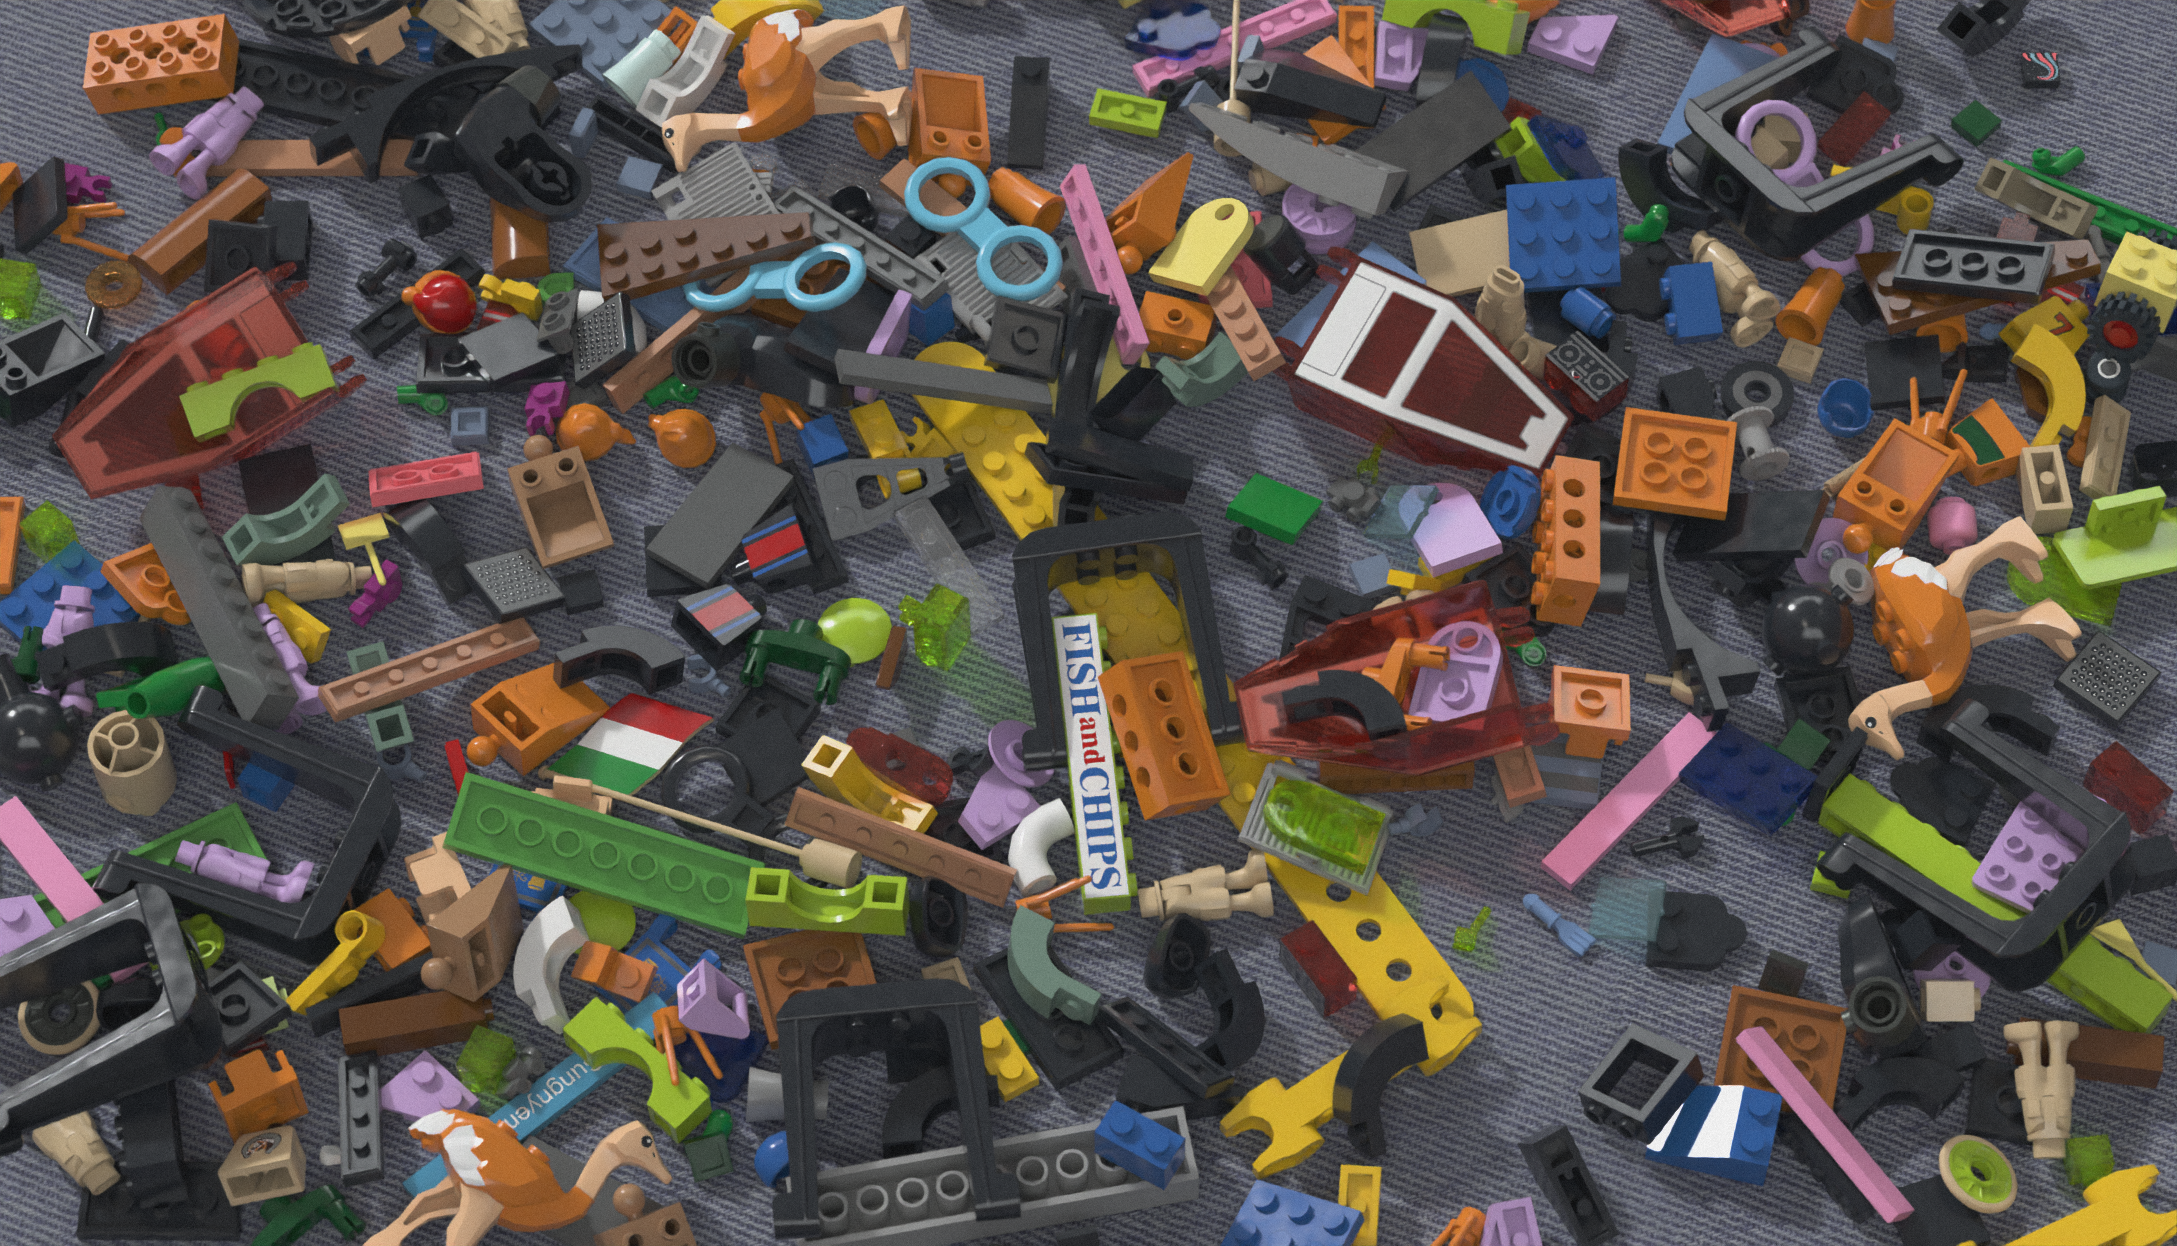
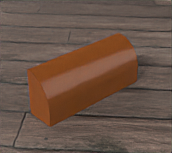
[128,168,273,295]
[489,196,551,280]
[1315,731,1475,794]

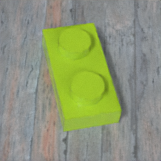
[1089,88,1167,138]

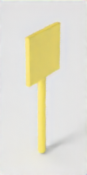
[337,513,390,586]

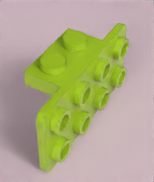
[2052,486,2177,590]

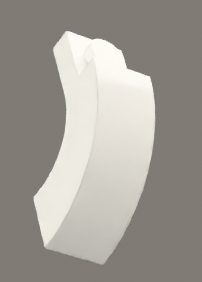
[635,16,735,128]
[513,895,590,1035]

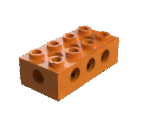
[83,14,239,115]
[1531,455,1600,627]
[1098,651,1231,821]

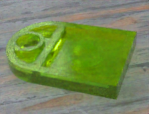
[2007,537,2122,627]
[1263,780,1386,876]

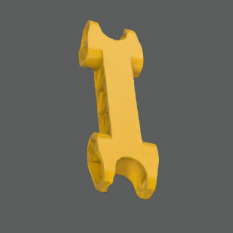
[1220,975,1483,1180]
[1957,1164,2177,1246]

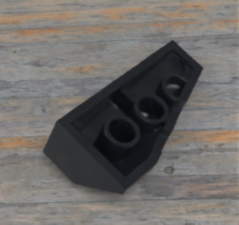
[1234,49,1387,128]

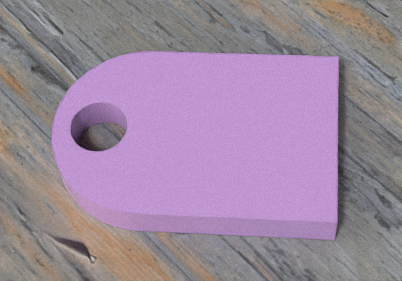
[854,289,912,404]
[1401,483,1503,577]
[1408,621,1503,734]

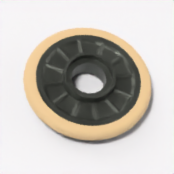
[18,980,100,1055]

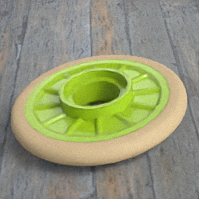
[1939,1135,2017,1214]

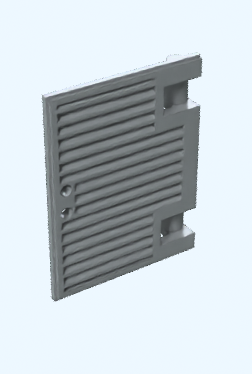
[652,142,779,288]
[914,231,1068,349]
[1237,760,1396,896]

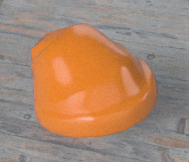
[556,403,636,462]
[648,409,716,468]

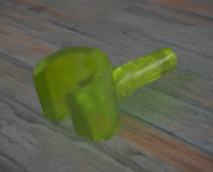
[1357,440,1384,485]
[1452,906,1492,952]

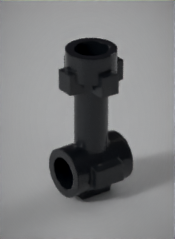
[1155,65,1220,113]
[355,238,417,299]
[1230,526,1288,590]

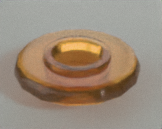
[85,261,143,309]

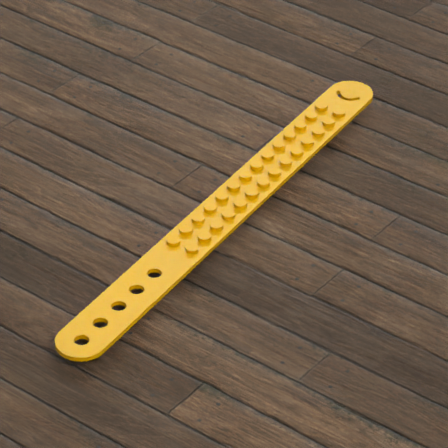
[912,342,1474,1025]

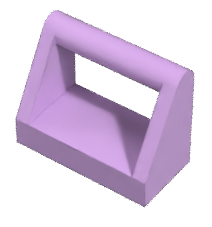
[677,958,750,1039]

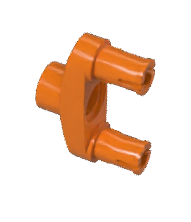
[1362,637,1451,742]

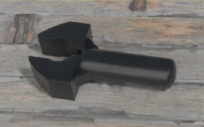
[1630,816,1704,859]

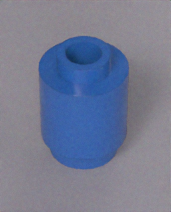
[1560,287,1616,339]

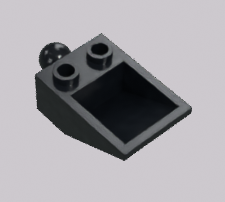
[0,312,105,428]

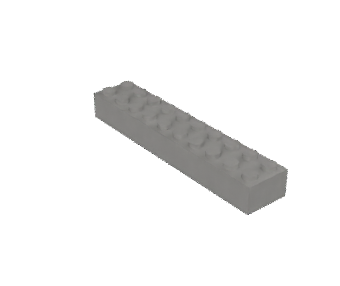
[785,1106,1199,1246]

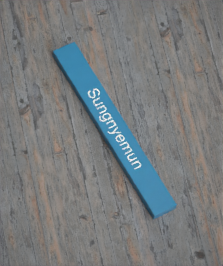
[402,992,668,1199]

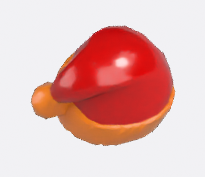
[401,270,477,334]

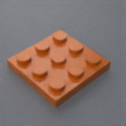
[1612,407,1737,521]

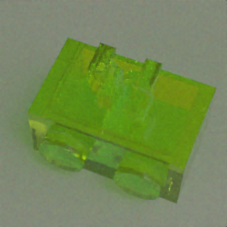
[898,583,971,672]

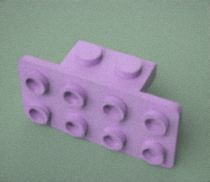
[1972,796,2107,914]

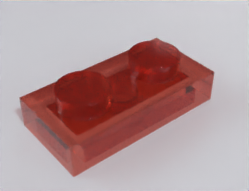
[1817,91,1892,167]

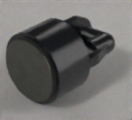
[1244,215,1324,295]

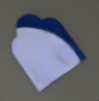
[1124,0,1221,61]
[1526,114,1604,181]
[674,1029,769,1104]

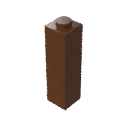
[339,990,495,1056]
[2006,1017,2164,1089]

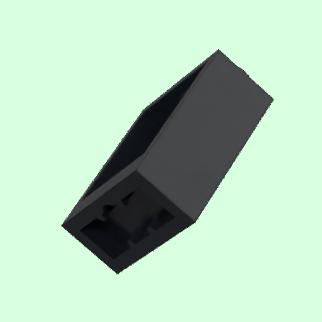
[1578,1023,1704,1146]

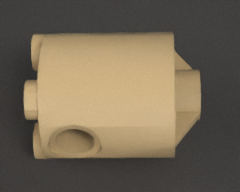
[87,710,177,816]

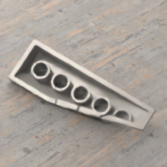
[1189,102,1408,219]

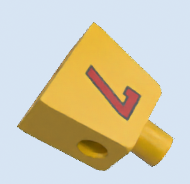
[1998,296,2090,355]

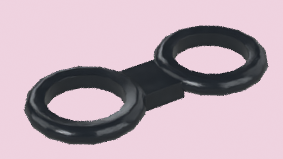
[661,745,829,888]

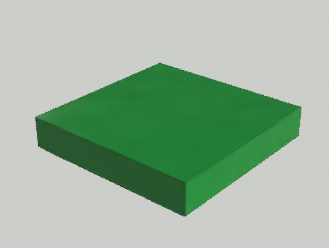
[1225,473,1323,545]

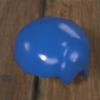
[1817,378,1874,438]
[754,1131,790,1188]

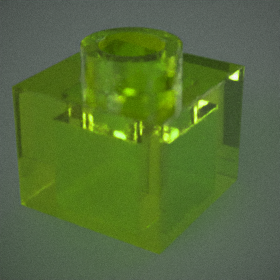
[2062,1134,2115,1187]

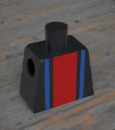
[729,505,824,594]
[671,584,767,671]

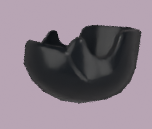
[830,184,880,233]

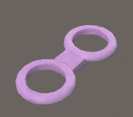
[1735,100,1874,277]

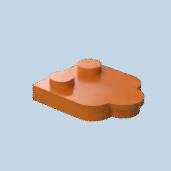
[100,543,191,625]

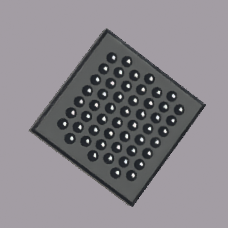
[570,291,636,390]
[461,547,565,624]
[2053,630,2162,729]

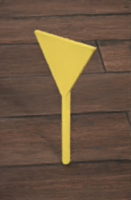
[2090,919,2177,1002]

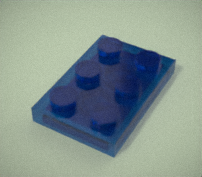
[1679,722,1818,837]

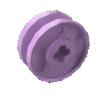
[1281,184,1356,255]

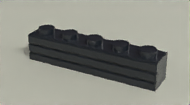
[586,95,677,174]
[1777,1112,1878,1225]

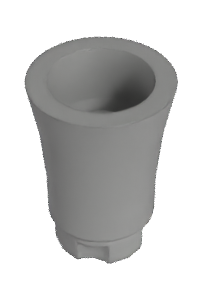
[746,1067,829,1123]

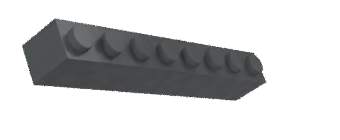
[139,485,299,730]

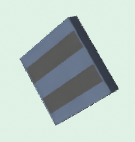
[1528,728,1603,810]

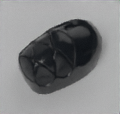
[909,876,968,958]
[1143,913,1211,1000]
[96,977,162,1031]

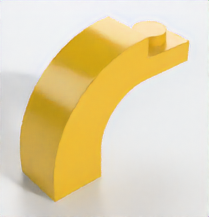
[711,0,824,61]
[2011,323,2086,447]
[802,735,938,834]

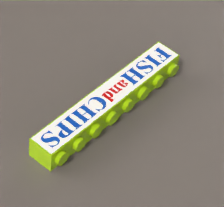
[1052,613,1138,915]

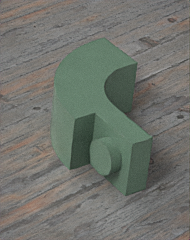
[1155,331,1248,407]
[222,473,350,566]
[346,641,414,752]
[1007,905,1101,1025]

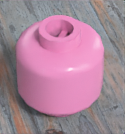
[1927,497,1978,555]

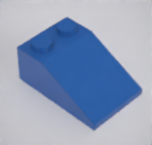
[1645,1086,1782,1186]

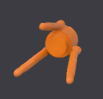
[52,202,129,262]
[1910,369,1967,445]
[759,392,812,465]
[1015,875,1114,933]
[652,1006,723,1086]
[1430,1207,1486,1246]

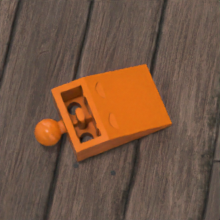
[908,68,991,199]
[1105,152,1194,275]
[1832,418,1959,554]
[467,663,610,776]

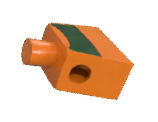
[1945,398,2030,486]

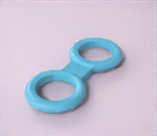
[904,157,1063,302]
[683,242,867,312]

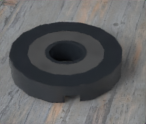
[1720,361,1794,428]

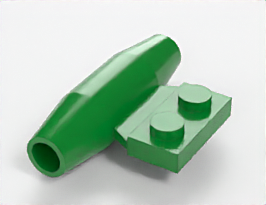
[96,657,226,719]

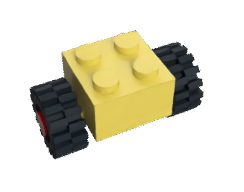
[2087,229,2177,364]

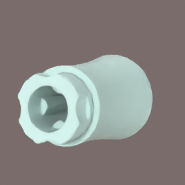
[602,29,681,108]

